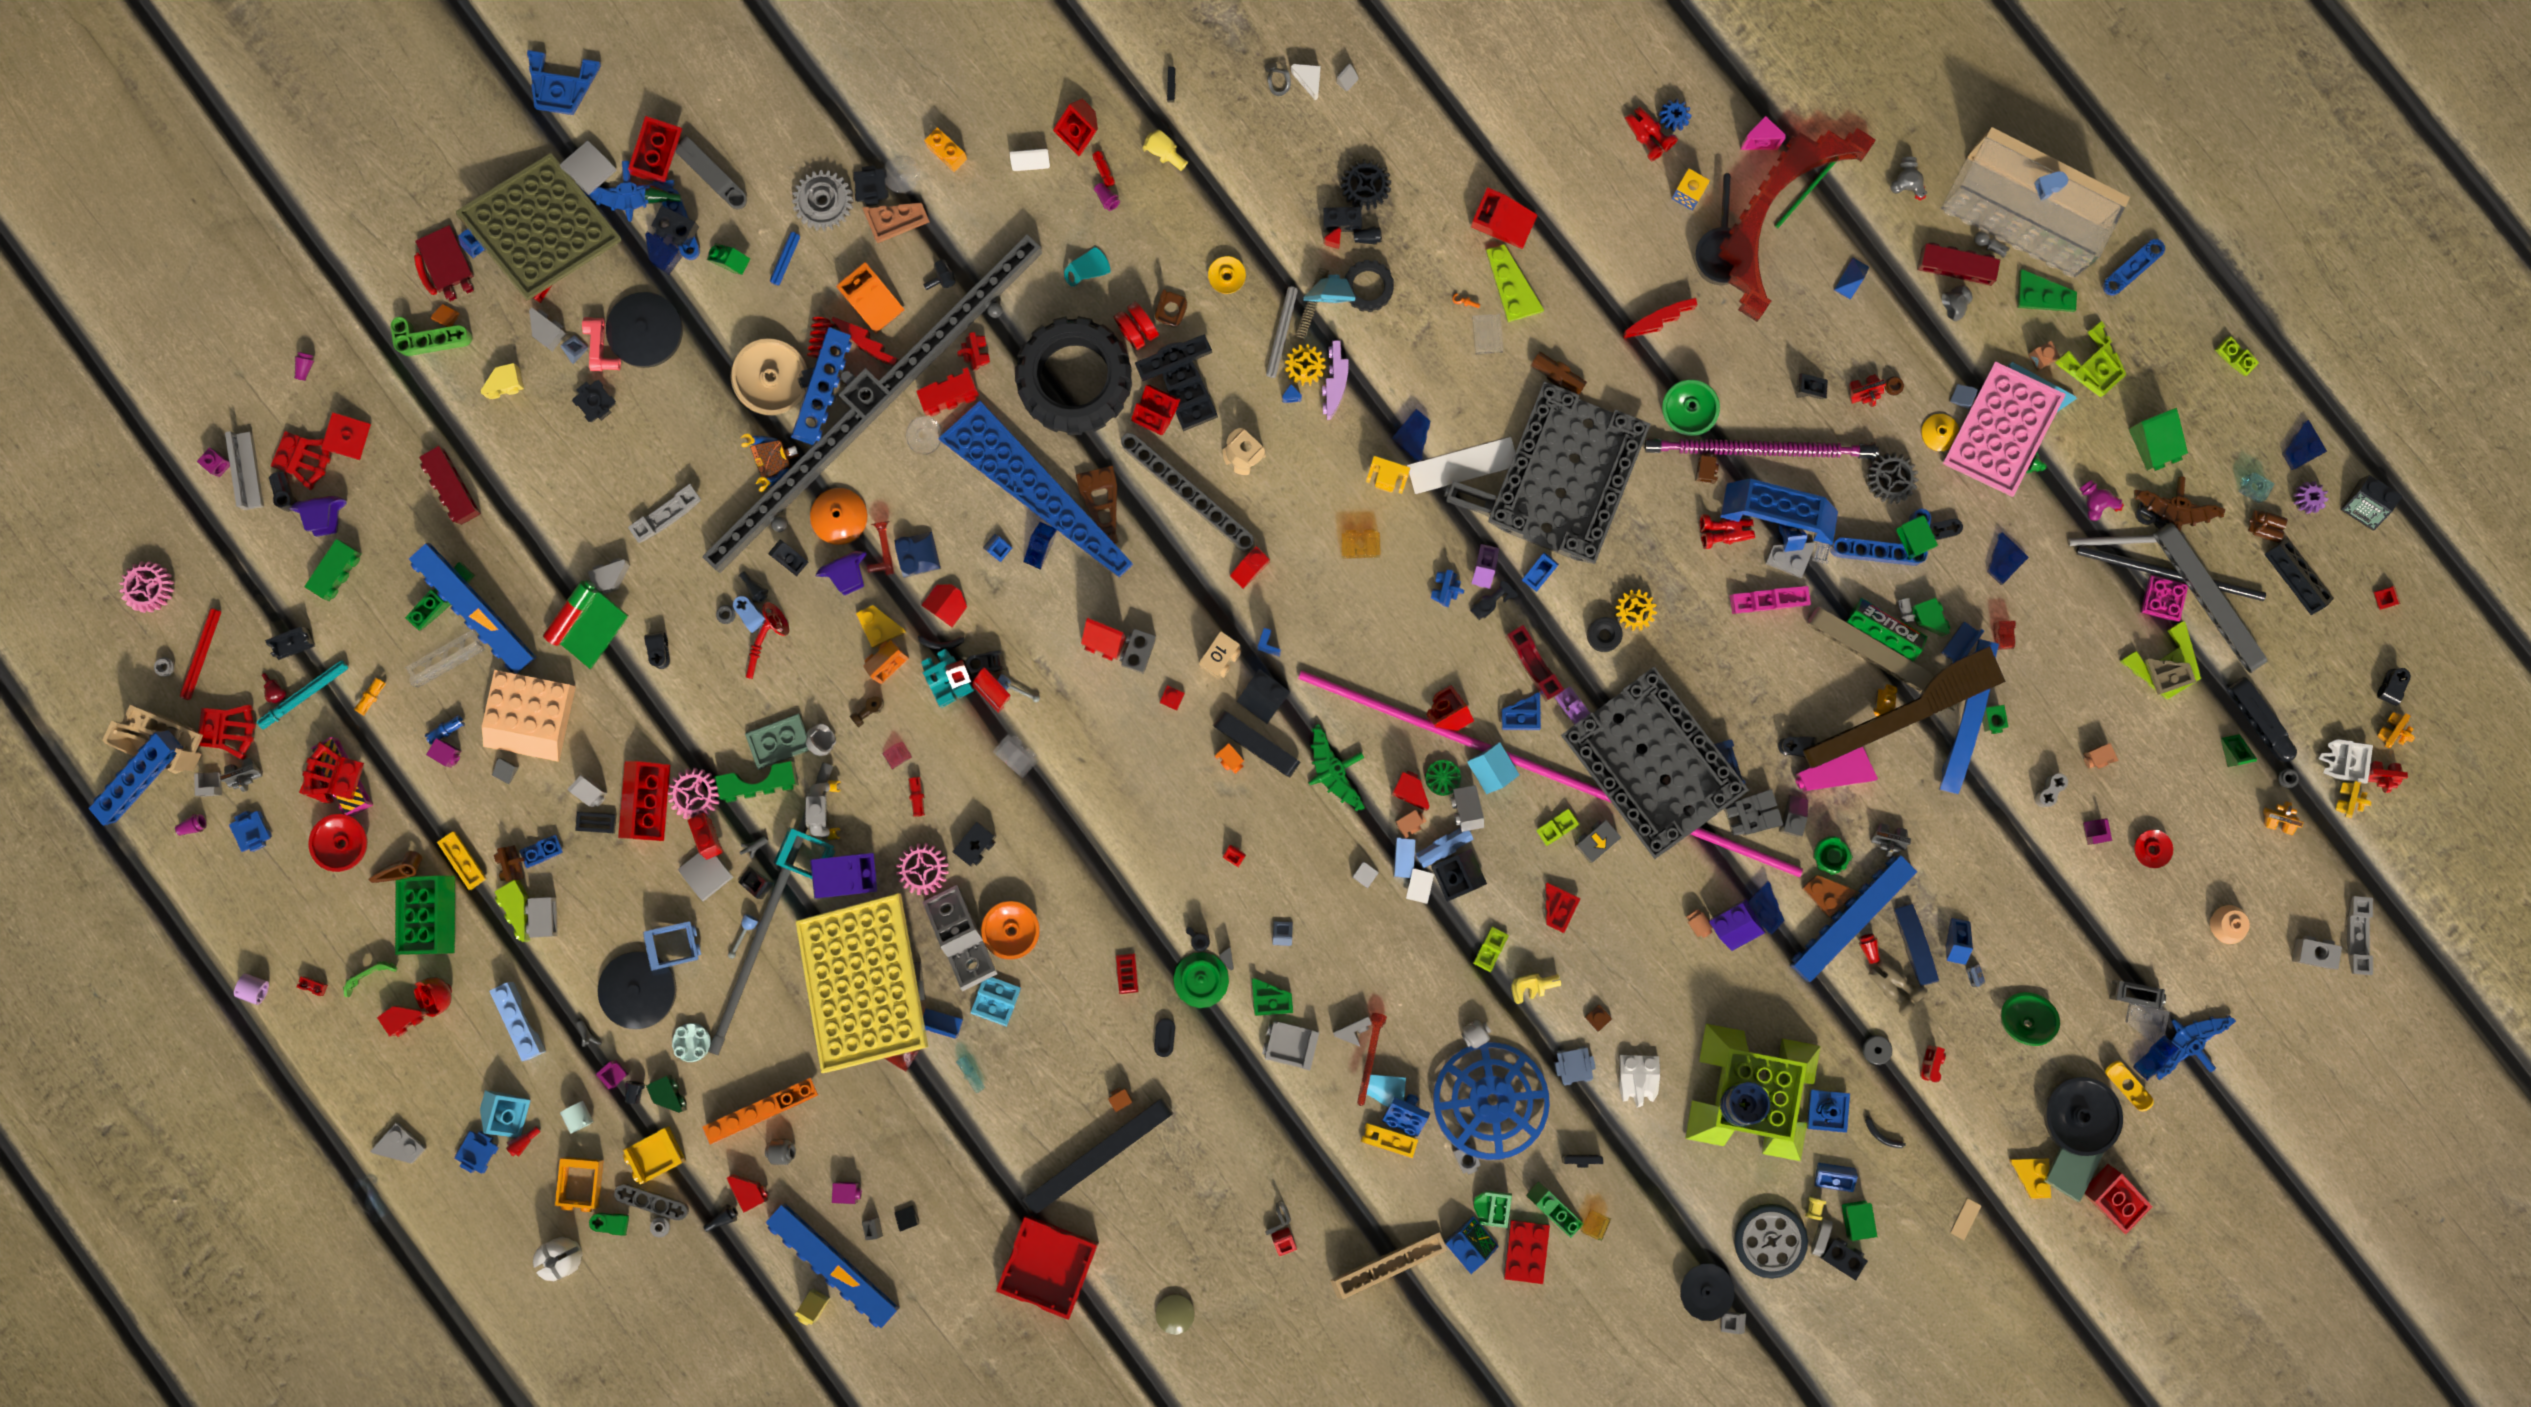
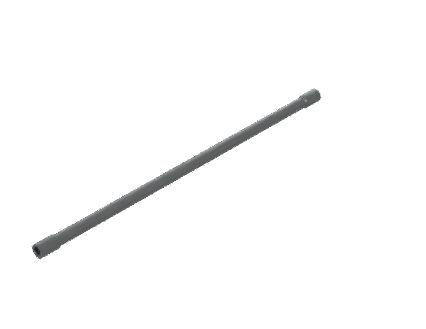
[708,762,833,1055]

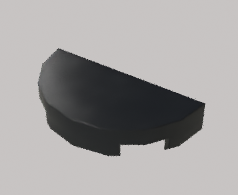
[1167,67,1176,103]

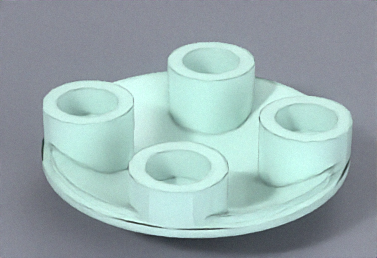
[672,1023,711,1062]

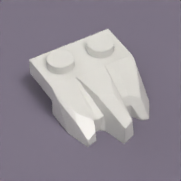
[2319,740,2373,784]
[1619,1055,1660,1108]

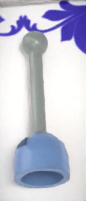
[998,674,1040,702]
[728,914,759,959]

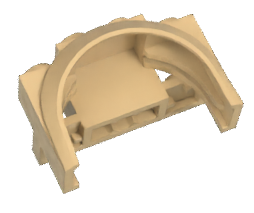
[102,705,203,774]

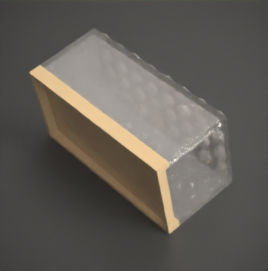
[1941,127,2130,277]

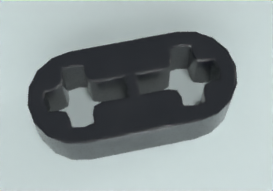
[1930,519,1963,541]

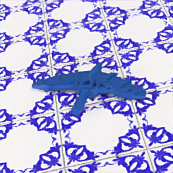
[581,161,674,222]
[2154,1015,2236,1080]

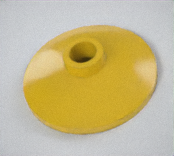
[1208,256,1246,294]
[1921,414,1959,451]

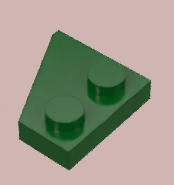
[1252,978,1293,1016]

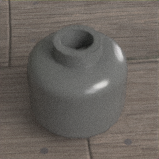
[765,1139,796,1165]

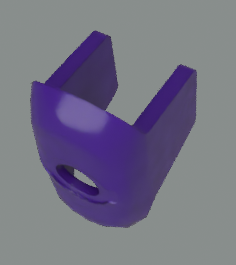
[289,496,347,537]
[815,551,866,596]

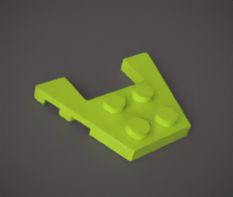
[2055,321,2127,397]
[2120,621,2201,699]

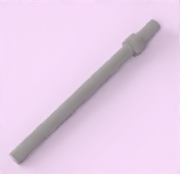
[2068,534,2185,546]

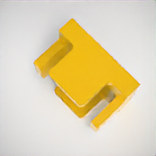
[1366,456,1410,494]

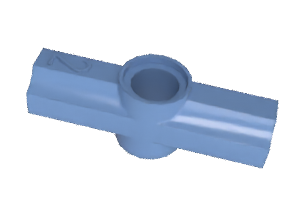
[1415,828,1473,868]

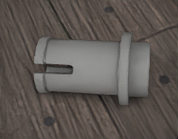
[1898,598,1915,623]

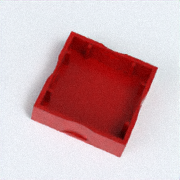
[996,1214,1099,1320]

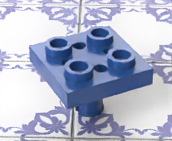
[1807,1089,1850,1133]
[1382,1094,1430,1137]

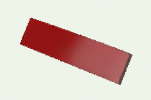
[1623,298,1698,338]
[831,317,899,367]

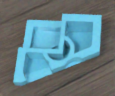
[1365,1074,1406,1107]

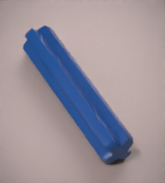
[770,232,800,286]

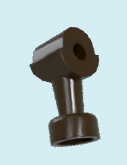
[849,696,884,728]

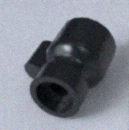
[1186,927,1210,952]

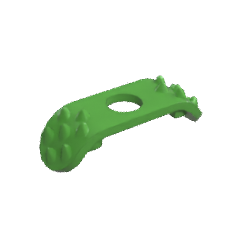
[343,961,398,997]

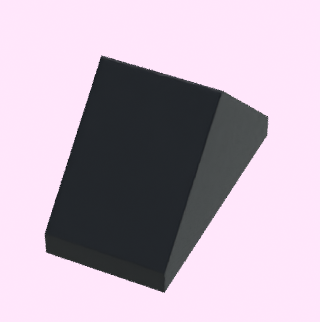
[738,866,774,899]

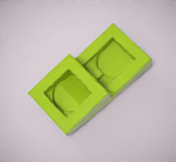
[1536,808,1580,846]
[1473,927,1509,972]

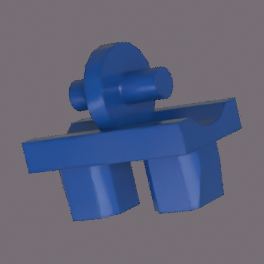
[1431,569,1465,607]

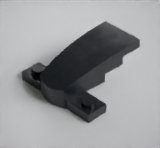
[1135,334,1218,432]

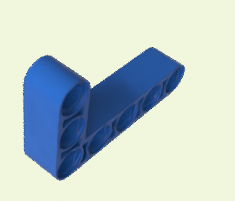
[1830,509,1931,566]

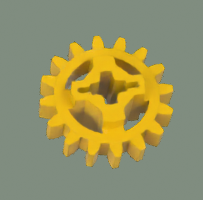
[1285,344,1326,386]
[1615,589,1657,631]

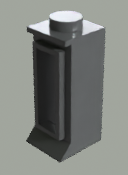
[1444,481,1497,517]
[2110,980,2166,1009]

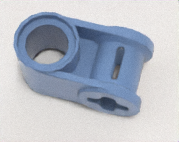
[733,596,765,633]

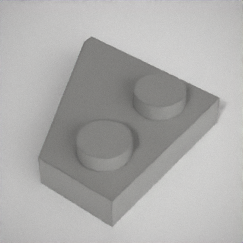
[1765,543,1815,578]
[370,1122,426,1163]

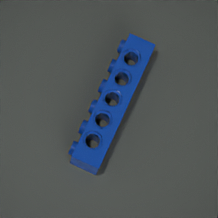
[791,327,852,445]
[89,730,183,826]

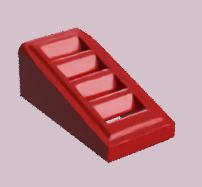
[1116,954,1139,994]

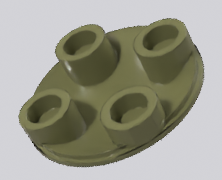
[1156,1294,1195,1335]

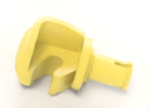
[1142,130,1188,171]
[1511,973,1561,1004]

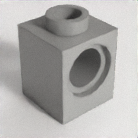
[1452,1142,1481,1175]

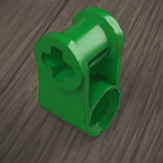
[589,1213,629,1236]

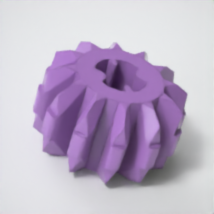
[2293,481,2328,514]

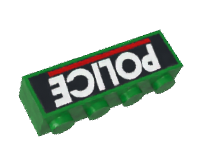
[1847,597,1928,662]

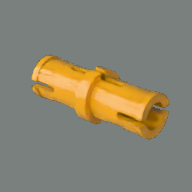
[354,677,386,716]

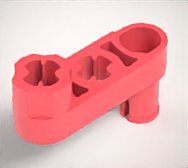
[582,317,621,371]

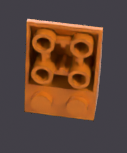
[836,262,905,334]

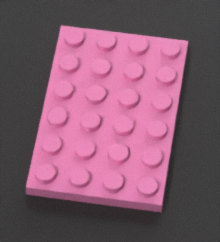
[1943,361,2066,497]

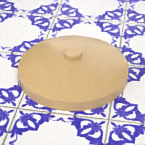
[731,339,807,415]

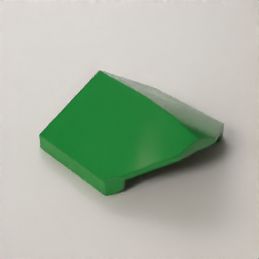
[1474,1190,1512,1228]

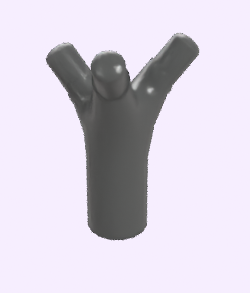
[739,836,768,858]
[576,1020,602,1047]

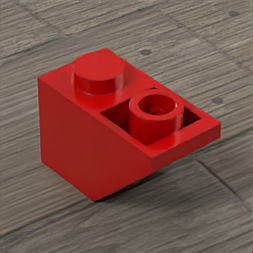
[377,1006,427,1037]

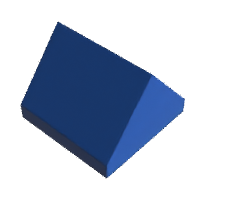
[1282,384,1302,403]

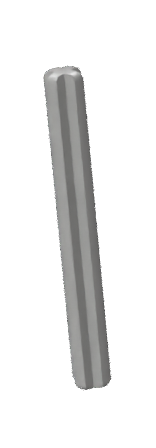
[1266,287,1298,378]

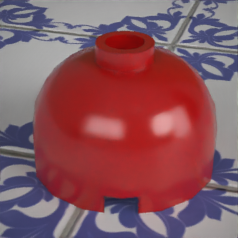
[414,977,452,1017]

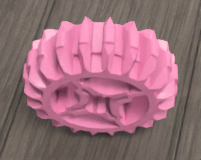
[119,561,174,613]
[668,768,719,819]
[896,843,949,895]

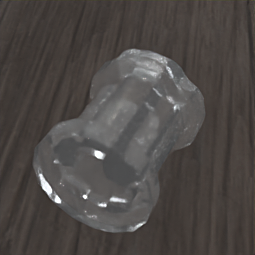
[1812,542,1832,564]

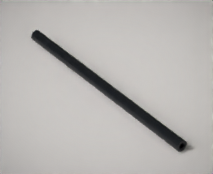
[2076,546,2266,601]

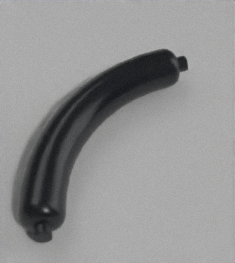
[917,635,965,650]
[1865,1116,1906,1148]

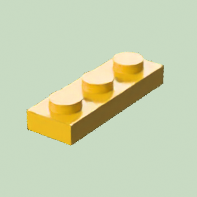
[437,831,487,890]

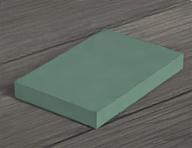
[745,713,809,770]
[2044,1148,2104,1202]

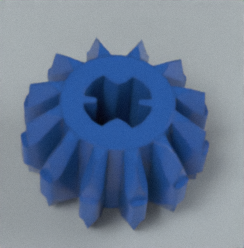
[1659,98,1692,132]

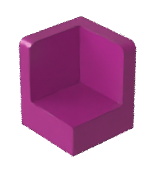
[2083,818,2113,845]
[596,1060,629,1089]

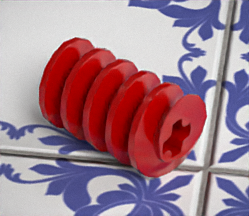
[807,317,836,358]

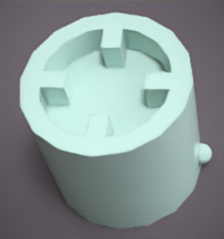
[560,1101,594,1134]

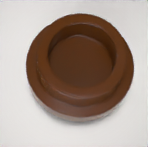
[1884,376,1904,396]

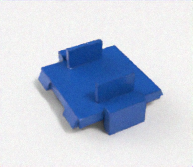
[229,811,272,852]
[454,1131,499,1174]

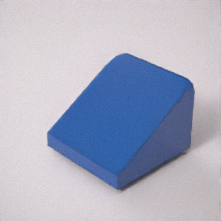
[983,534,1012,562]

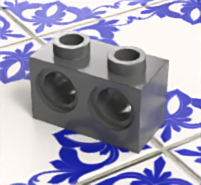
[1119,629,1156,674]

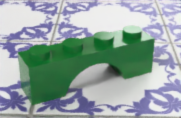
[715,761,799,803]

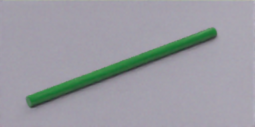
[1775,156,1839,229]

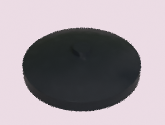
[606,292,683,368]
[598,952,677,1029]
[2044,1077,2123,1156]

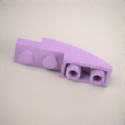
[1322,341,1348,420]

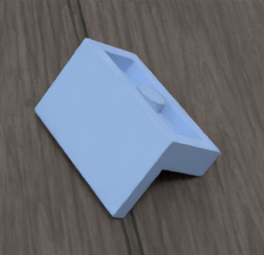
[1394,838,1415,878]

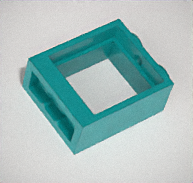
[774,827,835,879]

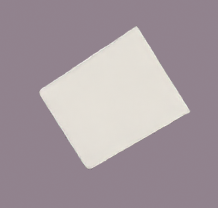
[1406,869,1434,904]

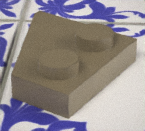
[2145,658,2196,695]

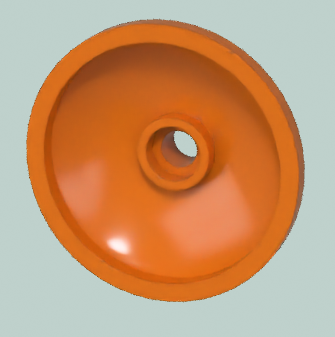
[810,488,868,545]
[981,901,1040,960]

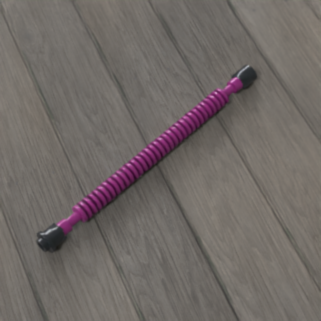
[1644,437,1879,461]

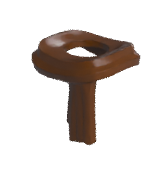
[1155,289,1188,327]

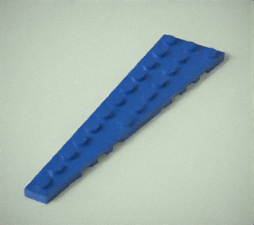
[938,401,1133,578]

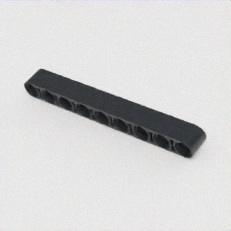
[1022,1097,1174,1216]

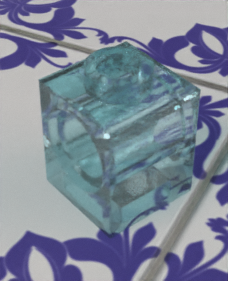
[2239,472,2275,503]

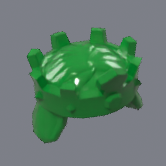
[1813,835,1853,875]

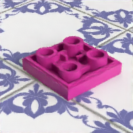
[2141,575,2188,622]

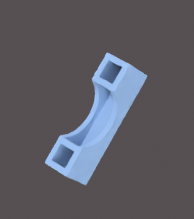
[489,982,546,1061]

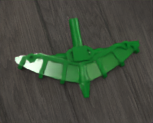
[1308,724,1365,811]

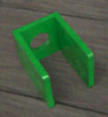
[1896,516,1938,559]
[1841,1200,1878,1241]

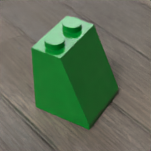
[2129,408,2188,471]

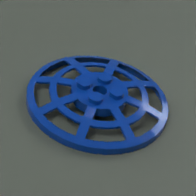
[1433,1042,1550,1160]

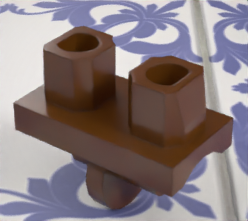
[494,845,525,882]

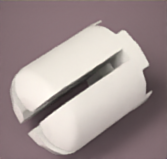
[533,1237,582,1281]

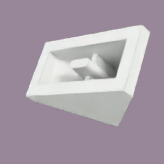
[1291,64,1321,100]

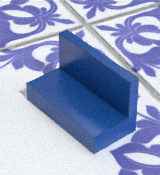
[1941,622,1984,662]
[1258,628,1281,657]
[923,1008,963,1039]

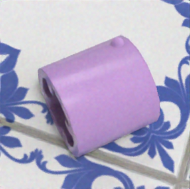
[234,974,269,1005]

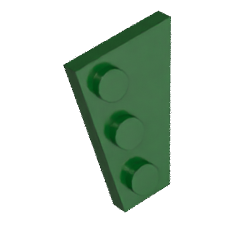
[2017,269,2077,312]

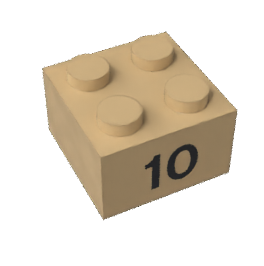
[1199,632,1241,680]

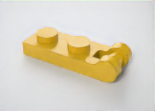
[1360,1123,1418,1158]

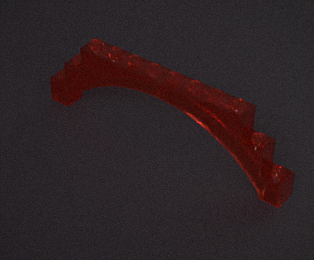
[1719,128,1876,322]

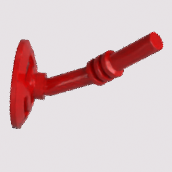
[745,602,790,679]

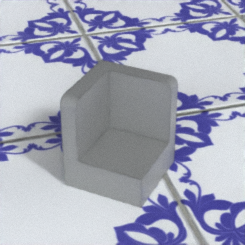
[194,772,222,797]

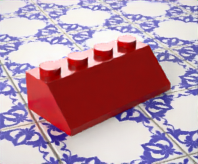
[618,761,670,841]

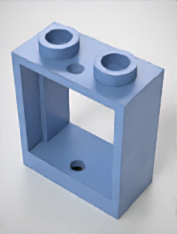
[643,921,701,971]

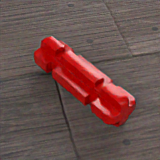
[1092,151,1115,187]

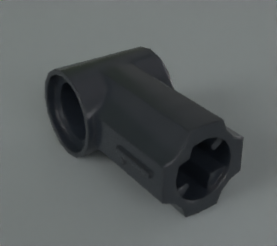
[269,472,297,512]

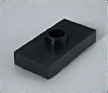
[1562,1155,1603,1168]

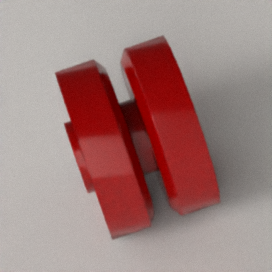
[1113,301,1159,351]

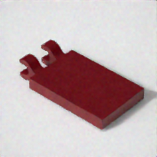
[415,225,474,302]

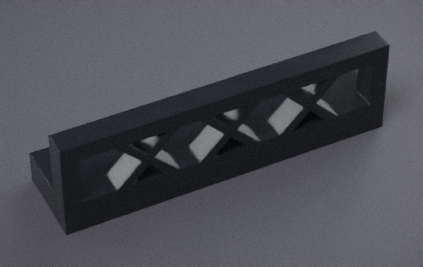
[2264,537,2334,615]

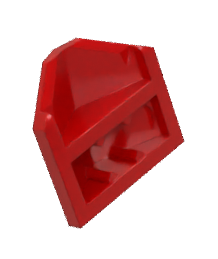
[921,584,967,628]

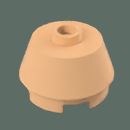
[2210,905,2250,944]

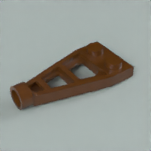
[1076,466,1118,544]

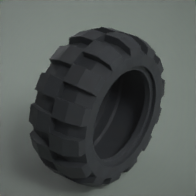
[1015,316,1132,435]

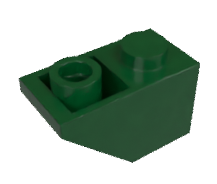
[645,1075,687,1113]

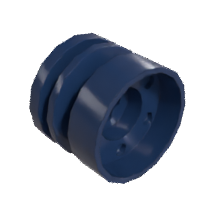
[1720,1082,1770,1127]

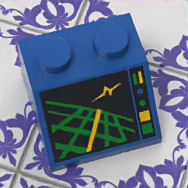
[1444,1216,1499,1274]

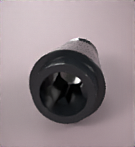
[1354,226,1382,245]

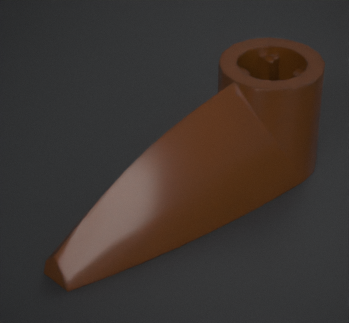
[368,851,422,883]

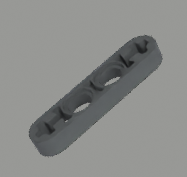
[614,1184,689,1221]

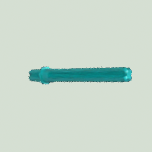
[257,660,349,730]

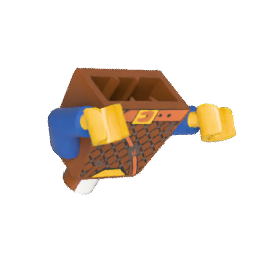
[740,434,799,492]

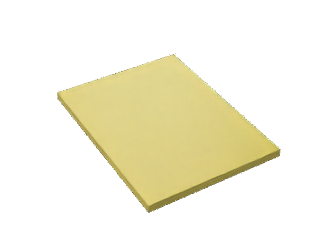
[796,893,928,1073]

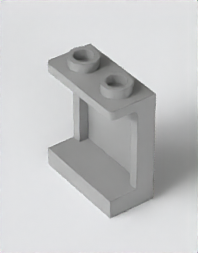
[1262,1021,1319,1070]

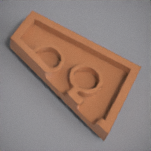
[862,203,929,243]

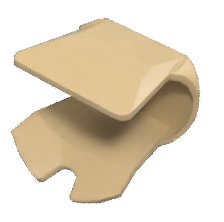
[1222,428,1266,475]

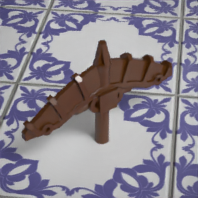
[2134,476,2226,532]

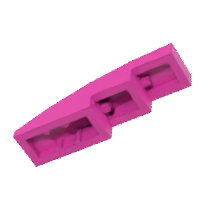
[1730,586,1811,614]

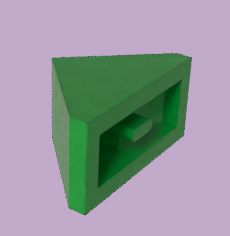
[2221,734,2257,767]

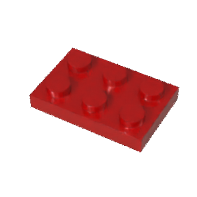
[1504,1220,1550,1284]

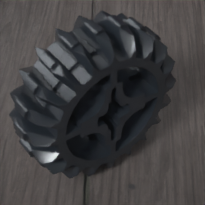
[1341,159,1392,210]

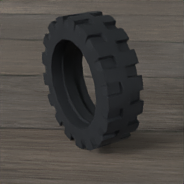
[1345,260,1394,312]

